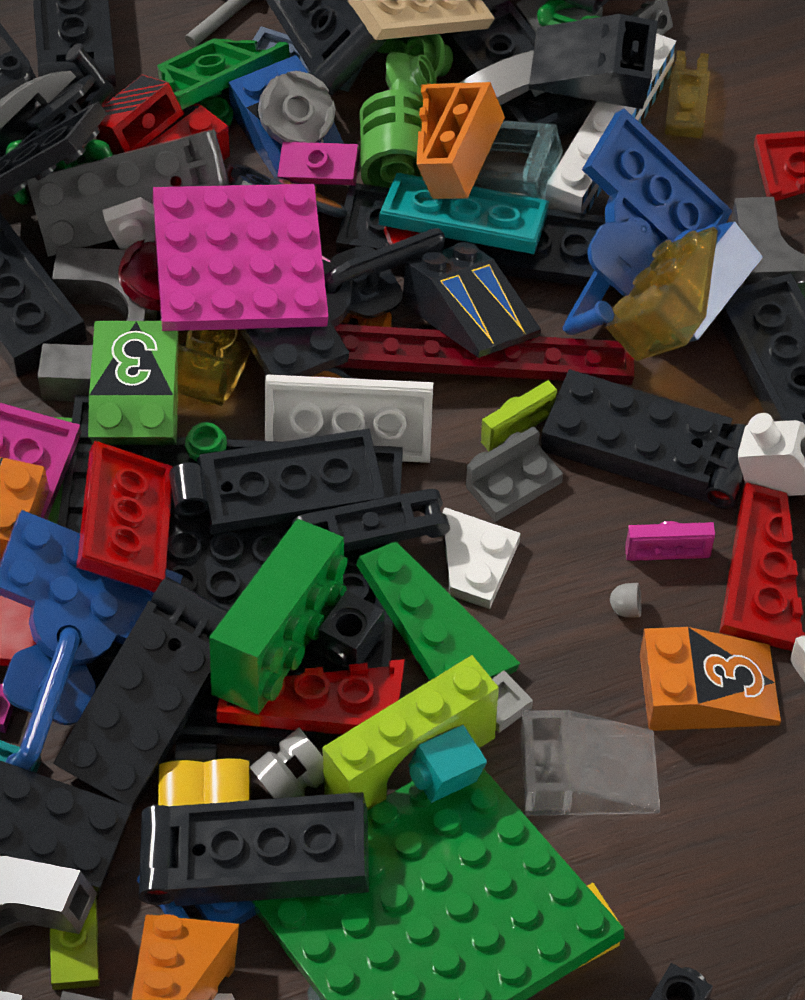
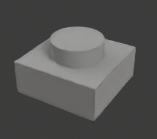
[492,671,533,733]

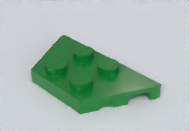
[157,39,290,110]

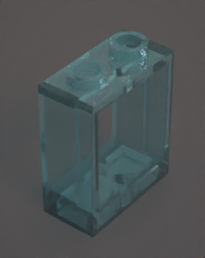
[473,121,563,200]

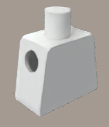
[738,413,805,496]

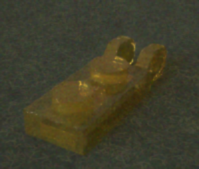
[665,50,710,138]

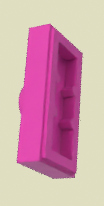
[277,142,361,185]
[625,521,715,561]

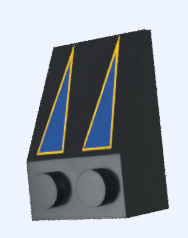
[402,242,541,358]

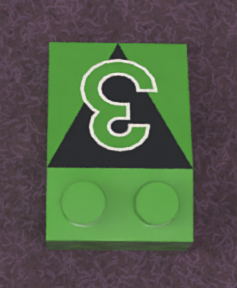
[88,321,178,445]

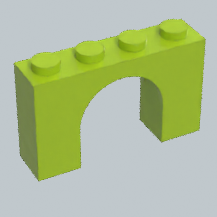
[322,655,499,810]

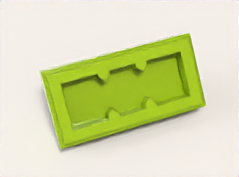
[481,380,557,452]
[50,898,100,990]

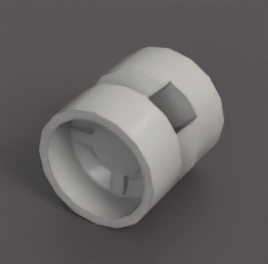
[250,727,324,799]

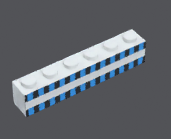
[545,34,677,214]

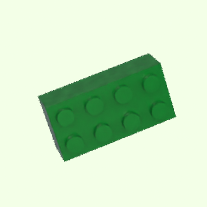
[209,518,347,715]

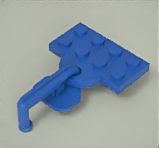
[563,108,732,335]
[0,510,183,771]

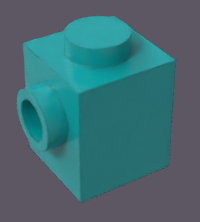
[408,724,487,803]

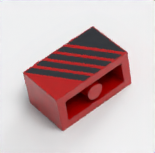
[96,75,184,155]

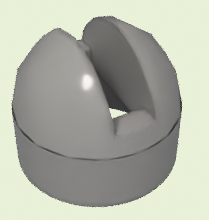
[610,583,642,618]

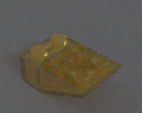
[605,226,718,361]

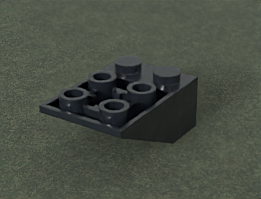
[528,14,658,109]

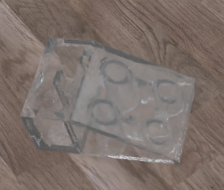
[520,710,660,816]

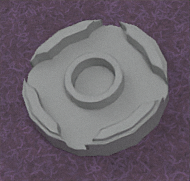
[258,71,336,145]

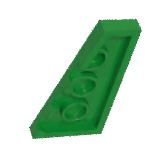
[356,541,521,681]

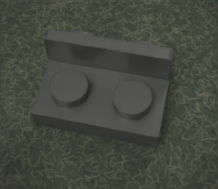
[466,427,563,522]

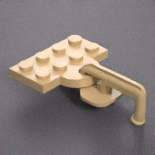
[347,0,495,40]

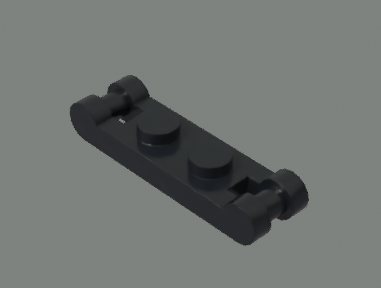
[291,488,450,552]

